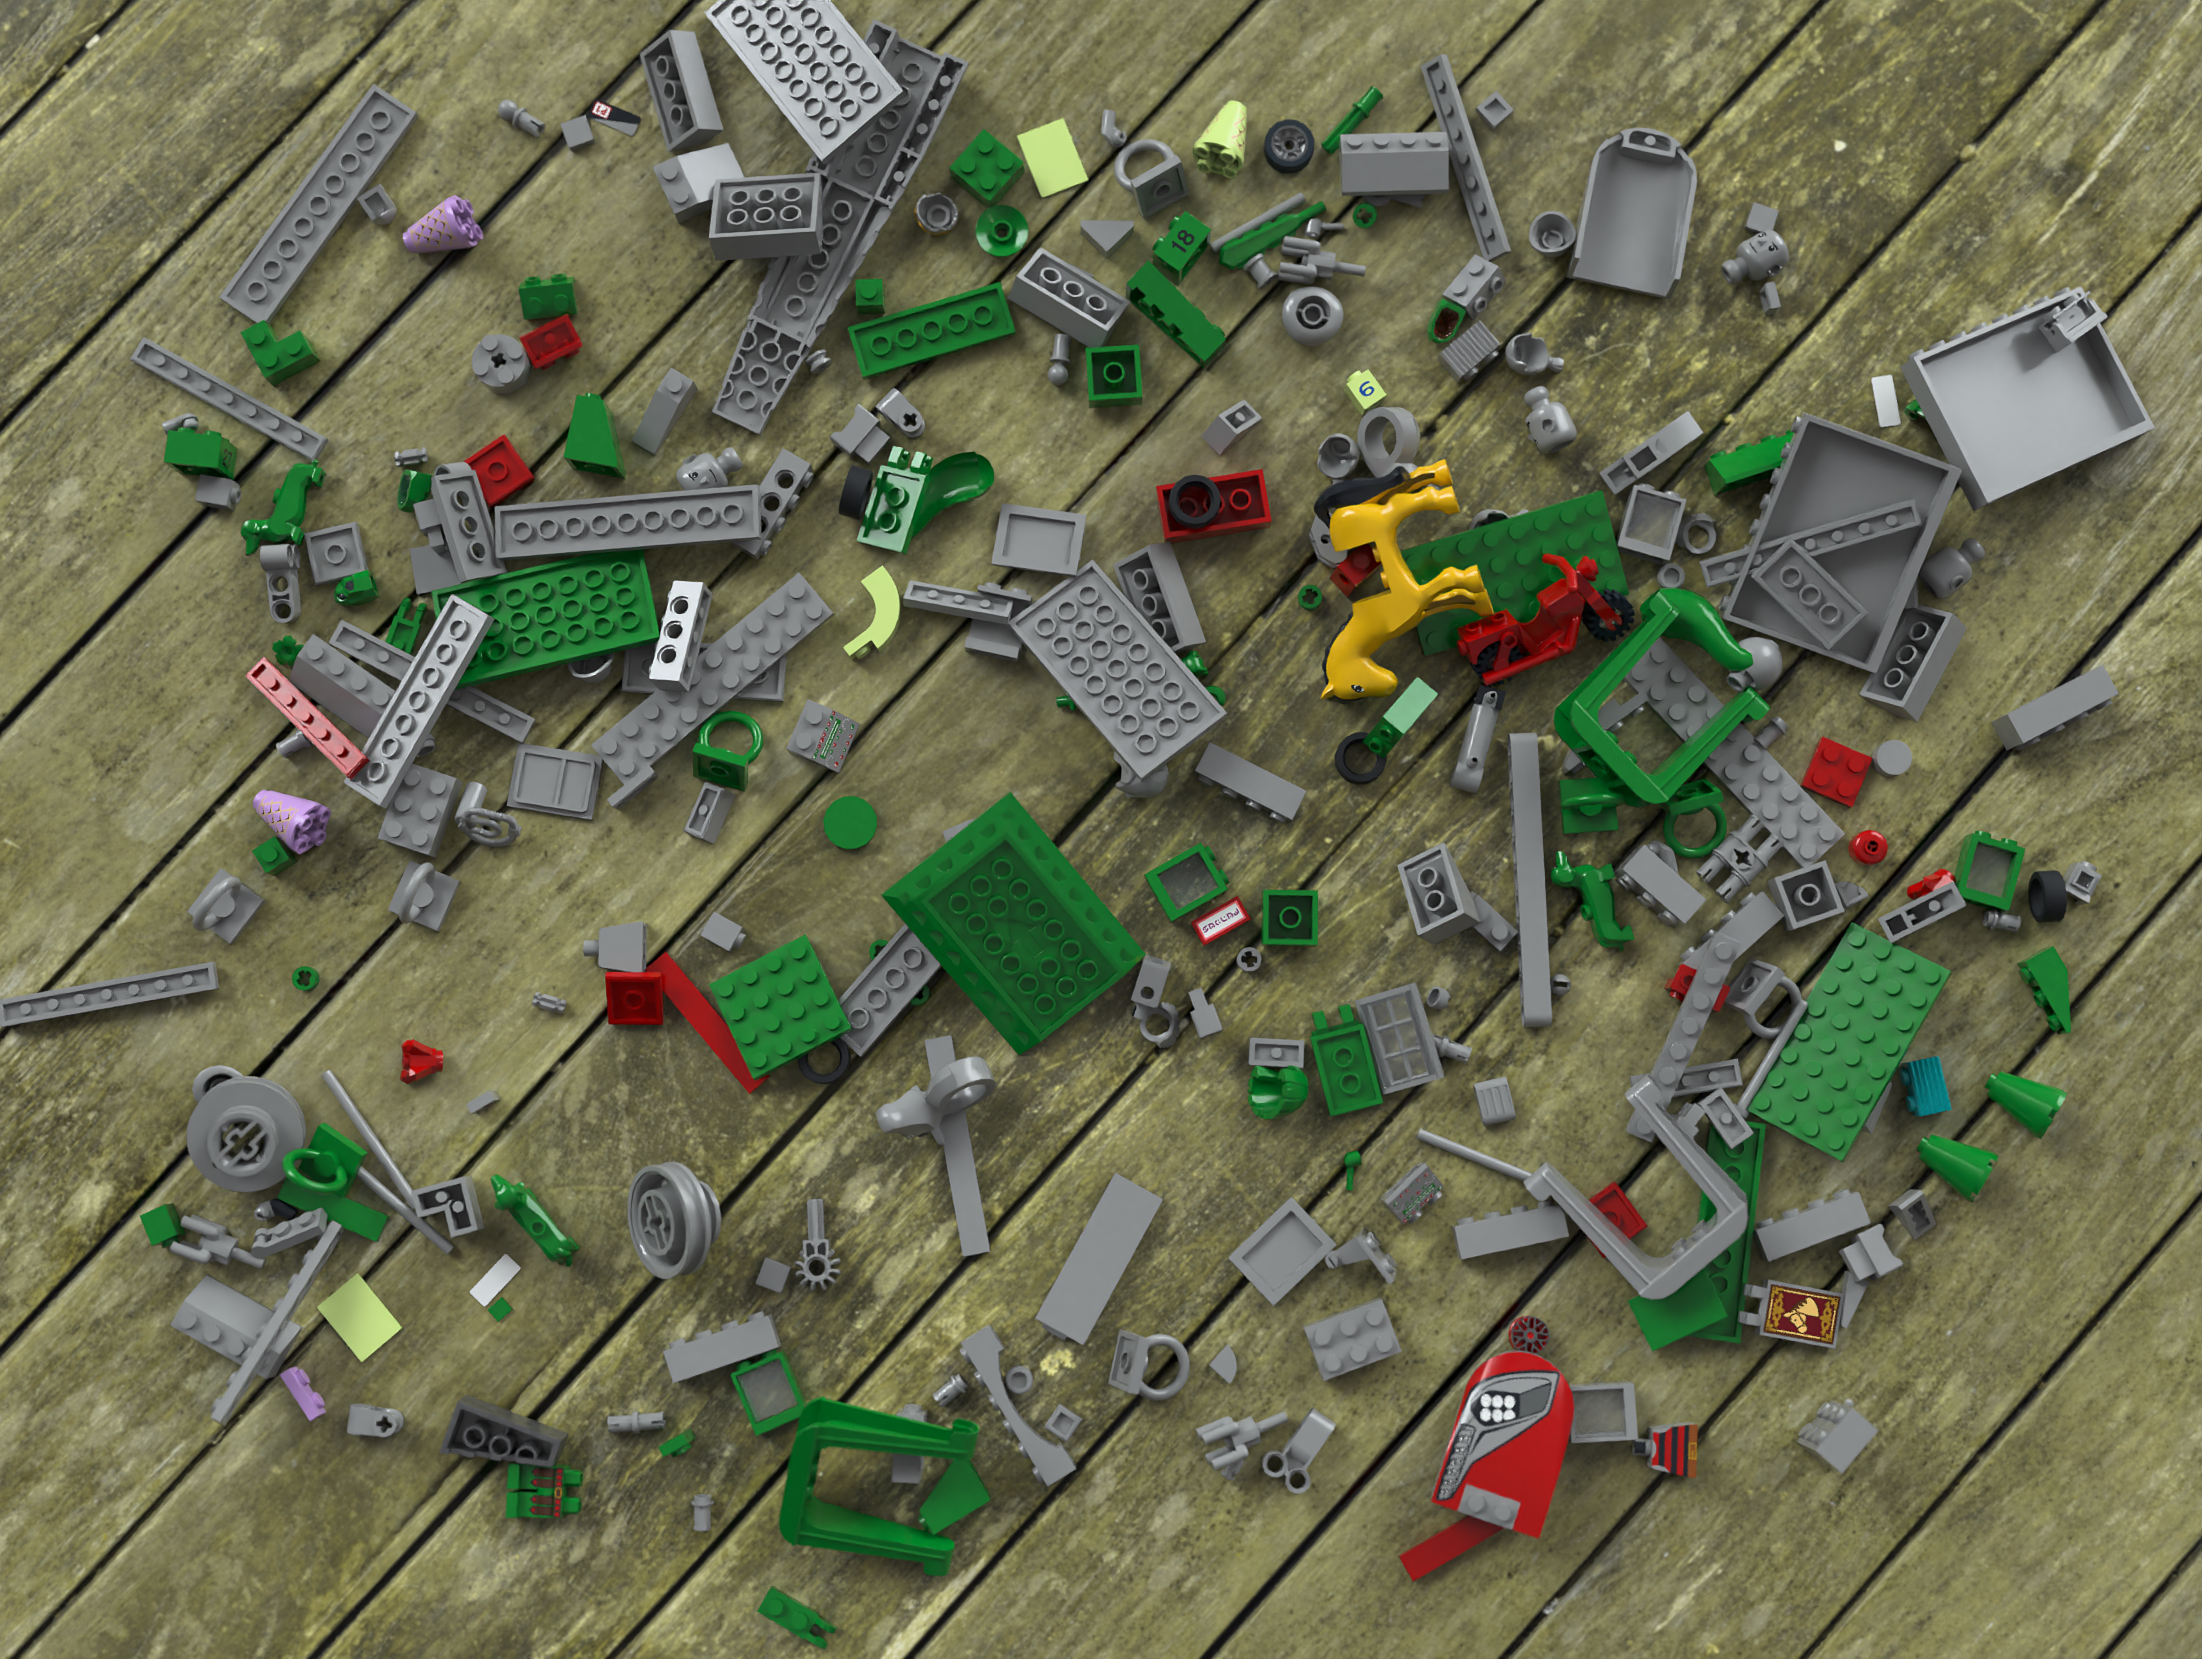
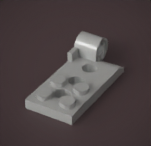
[431,462,507,583]

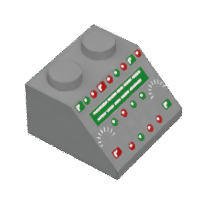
[786,699,860,773]
[1379,1162,1444,1224]

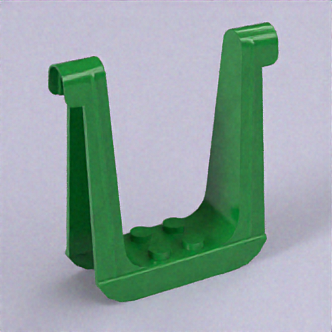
[1553,589,1770,808]
[779,1397,979,1576]

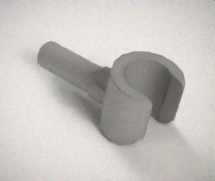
[1305,219,1343,238]

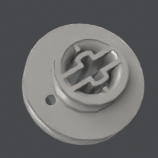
[187,1076,306,1192]
[627,1162,721,1279]

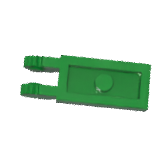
[385,597,427,656]
[757,1586,837,1649]

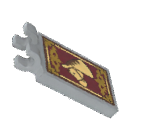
[1737,1279,1844,1349]

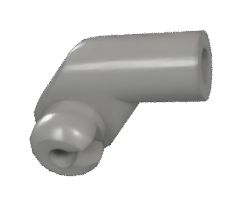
[1101,110,1127,147]
[162,413,199,435]
[1646,841,1678,873]

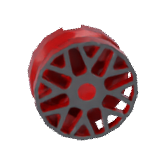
[1508,1316,1550,1354]

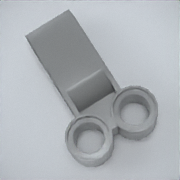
[260,544,301,623]
[1261,1408,1336,1494]

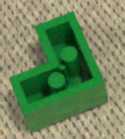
[240,320,320,386]

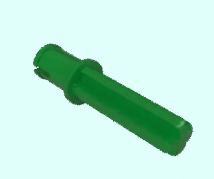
[1321,86,1384,155]

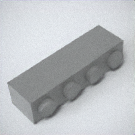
[1194,743,1306,824]
[1677,891,1784,970]
[1753,1188,1871,1262]
[1451,1199,1569,1259]
[663,1311,781,1383]

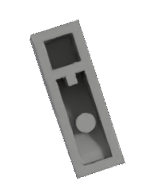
[632,368,698,455]
[1878,881,1967,943]

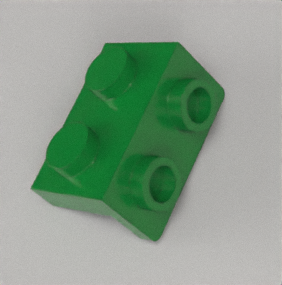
[518,273,578,320]

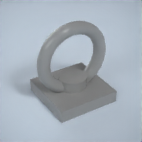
[1114,139,1190,220]
[388,860,461,931]
[187,868,266,944]
[1723,958,1802,1039]
[1108,1330,1190,1401]

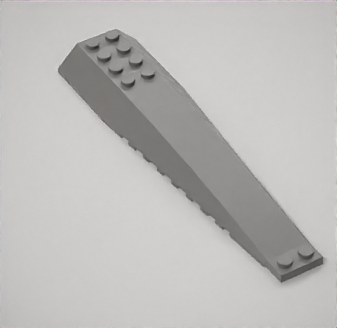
[712,19,969,436]

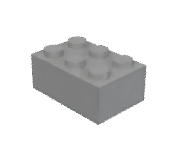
[378,764,463,858]
[1614,845,1707,928]
[1302,1297,1402,1381]
[1796,1400,1878,1473]

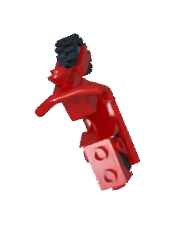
[1456,553,1635,686]

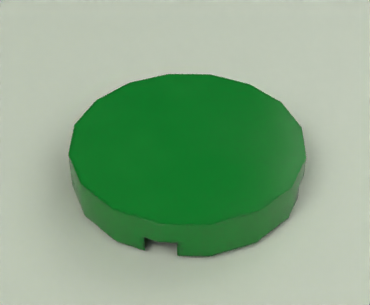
[823,796,877,850]

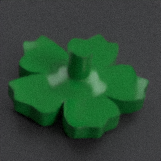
[272,635,304,666]

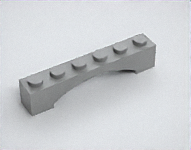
[960,1324,1076,1487]

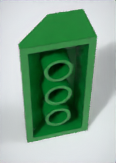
[1704,429,1794,496]

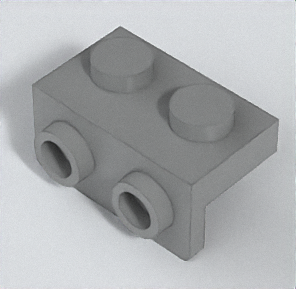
[1442,255,1506,320]

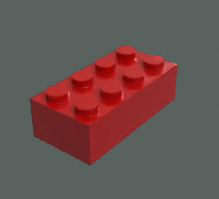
[1156,469,1272,544]

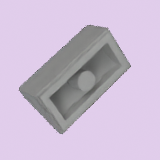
[684,782,735,844]

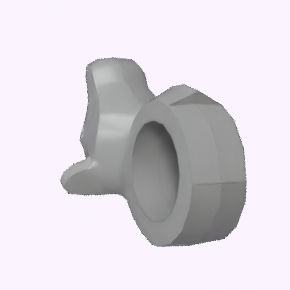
[1357,407,1440,494]
[876,1057,996,1146]

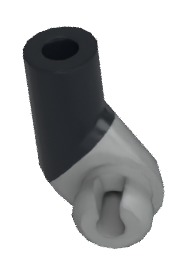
[254,1198,298,1221]

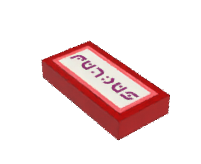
[1190,896,1251,946]

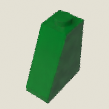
[918,1459,991,1535]

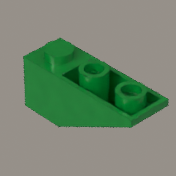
[2017,946,2071,1034]

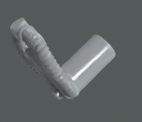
[454,782,522,847]

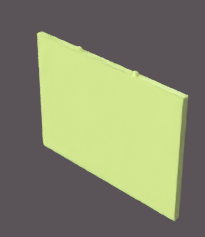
[1017,118,1088,198]
[317,1273,402,1362]

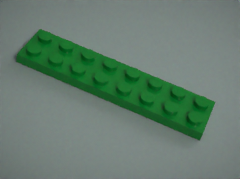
[1687,1121,1766,1343]

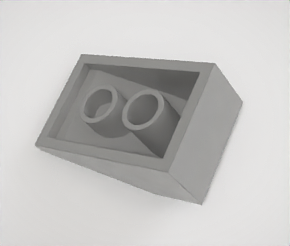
[653,143,744,224]
[1397,842,1480,945]

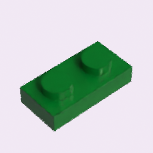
[658,1428,695,1458]

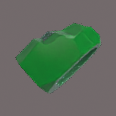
[397,469,434,513]

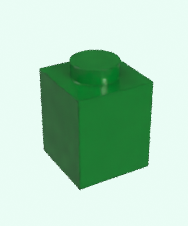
[855,279,885,314]
[252,836,298,876]
[140,1204,186,1248]

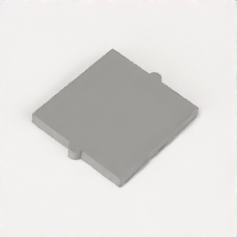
[410,543,461,595]

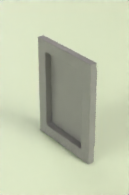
[991,503,1087,577]
[507,743,603,820]
[1228,1197,1337,1306]

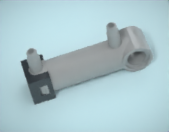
[1450,684,1506,794]

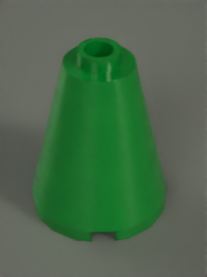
[1984,1071,2067,1139]
[1916,1134,1999,1203]

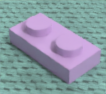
[280,1366,326,1421]

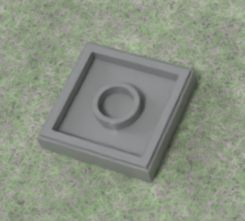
[304,522,369,587]

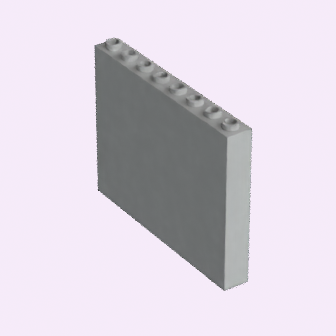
[1900,286,2155,511]
[1719,412,1962,673]

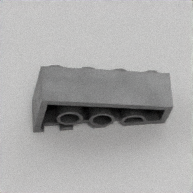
[439,1394,569,1467]

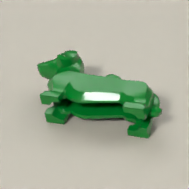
[240,459,326,556]
[1550,851,1635,952]
[490,1174,580,1267]

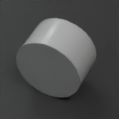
[1872,740,1912,777]

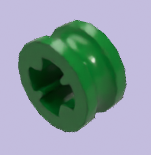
[1352,202,1378,228]
[1298,585,1322,611]
[292,966,320,991]

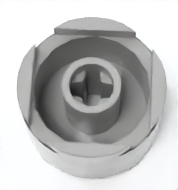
[472,334,532,395]

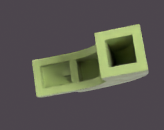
[843,565,901,660]

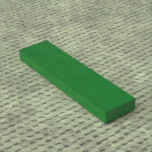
[277,1177,390,1242]

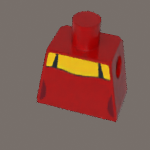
[1329,543,1383,598]

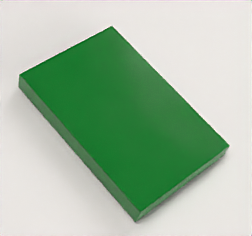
[1628,1268,1728,1351]

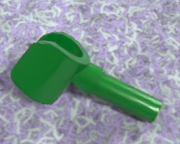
[1344,1151,1362,1190]

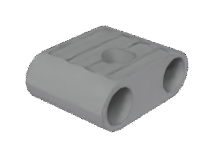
[1473,1076,1516,1126]

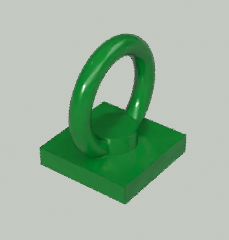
[692,711,764,792]
[1558,778,1627,835]
[1658,778,1727,859]
[282,1122,368,1198]

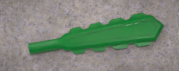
[1218,201,1326,270]

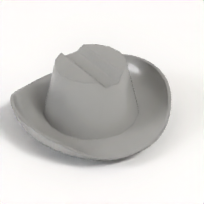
[1282,286,1343,346]

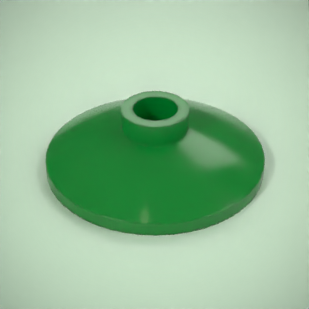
[975,205,1028,257]

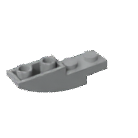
[1599,411,1703,495]
[1561,691,1649,774]

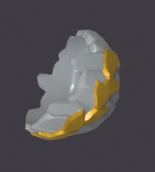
[914,192,958,235]

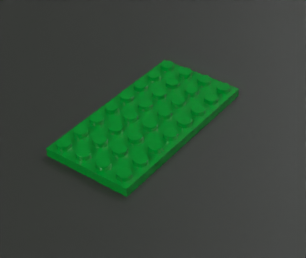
[1400,490,1629,656]
[431,549,660,690]
[1746,922,1952,1163]

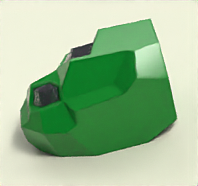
[334,570,380,606]

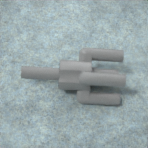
[1277,236,1366,285]
[170,1214,266,1269]
[1195,1411,1288,1471]

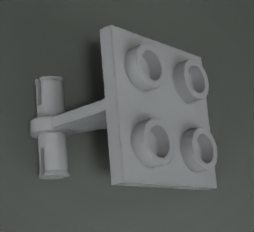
[1325,1228,1398,1284]

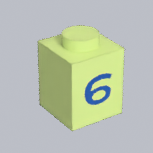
[1344,369,1386,416]

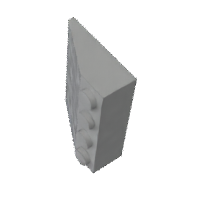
[709,173,823,261]

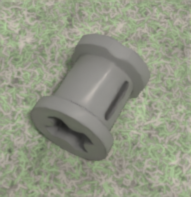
[1243,254,1278,290]

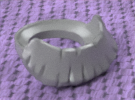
[1675,513,1716,554]
[1140,1002,1180,1048]

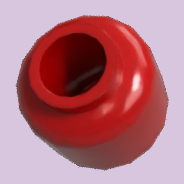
[1848,830,1888,867]

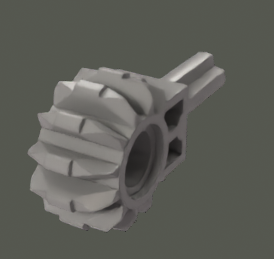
[794,1199,841,1291]

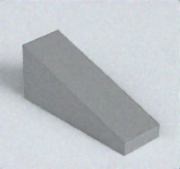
[1839,1271,1869,1328]

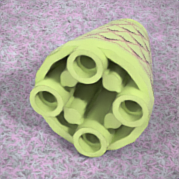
[1192,101,1247,178]

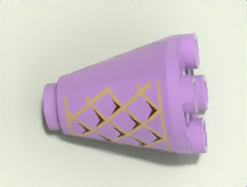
[403,195,483,253]
[253,790,331,854]

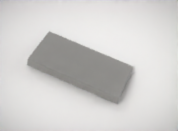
[1751,537,1868,651]

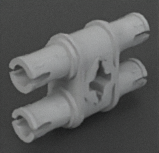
[1696,814,1784,903]

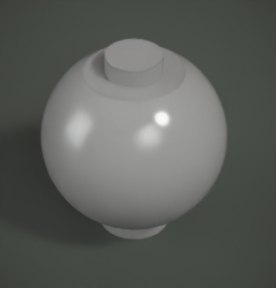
[1726,637,1783,692]

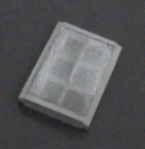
[1355,983,1445,1095]

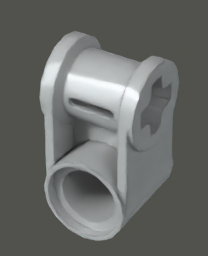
[875,387,925,438]
[347,1404,404,1437]

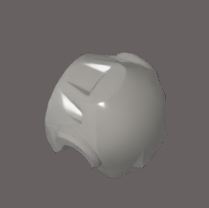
[1113,751,1169,798]

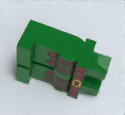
[505,1461,583,1519]

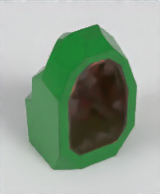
[1427,298,1466,344]

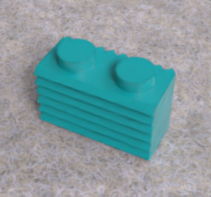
[1899,1056,1952,1117]

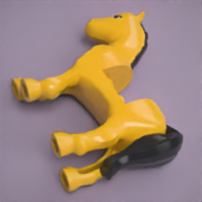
[1313,459,1494,704]

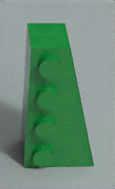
[1126,260,1226,369]

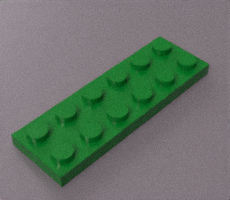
[847,282,1016,380]

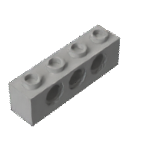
[729,448,814,560]
[649,581,713,692]

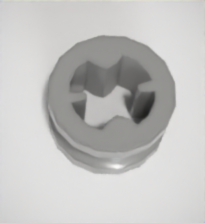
[805,349,832,374]
[1237,947,1262,972]

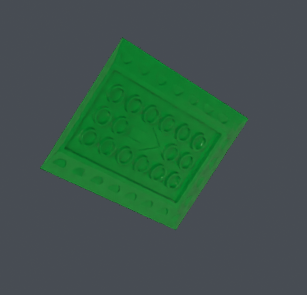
[881,792,1146,1055]

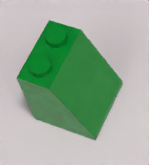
[564,393,626,479]

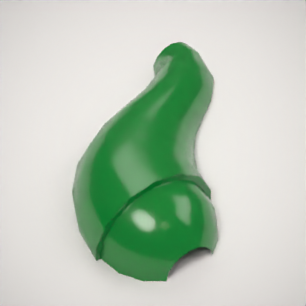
[911,451,994,539]
[1641,587,1753,673]

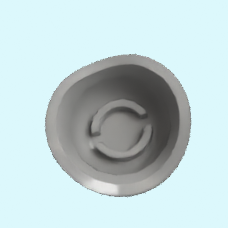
[1529,211,1576,258]
[567,653,614,684]

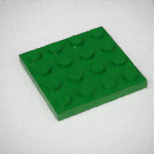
[709,934,853,1081]

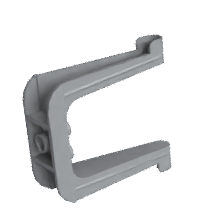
[1523,1074,1748,1299]

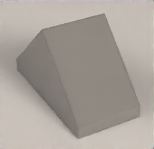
[1080,220,1134,259]
[1888,1189,1936,1240]

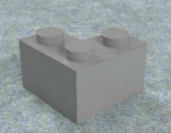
[411,1176,485,1237]

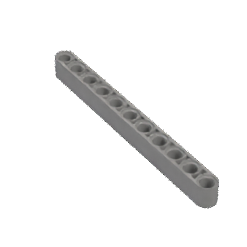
[1507,733,1552,1028]

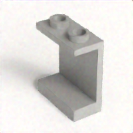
[965,582,1032,663]

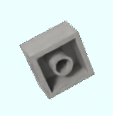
[1767,860,1845,932]

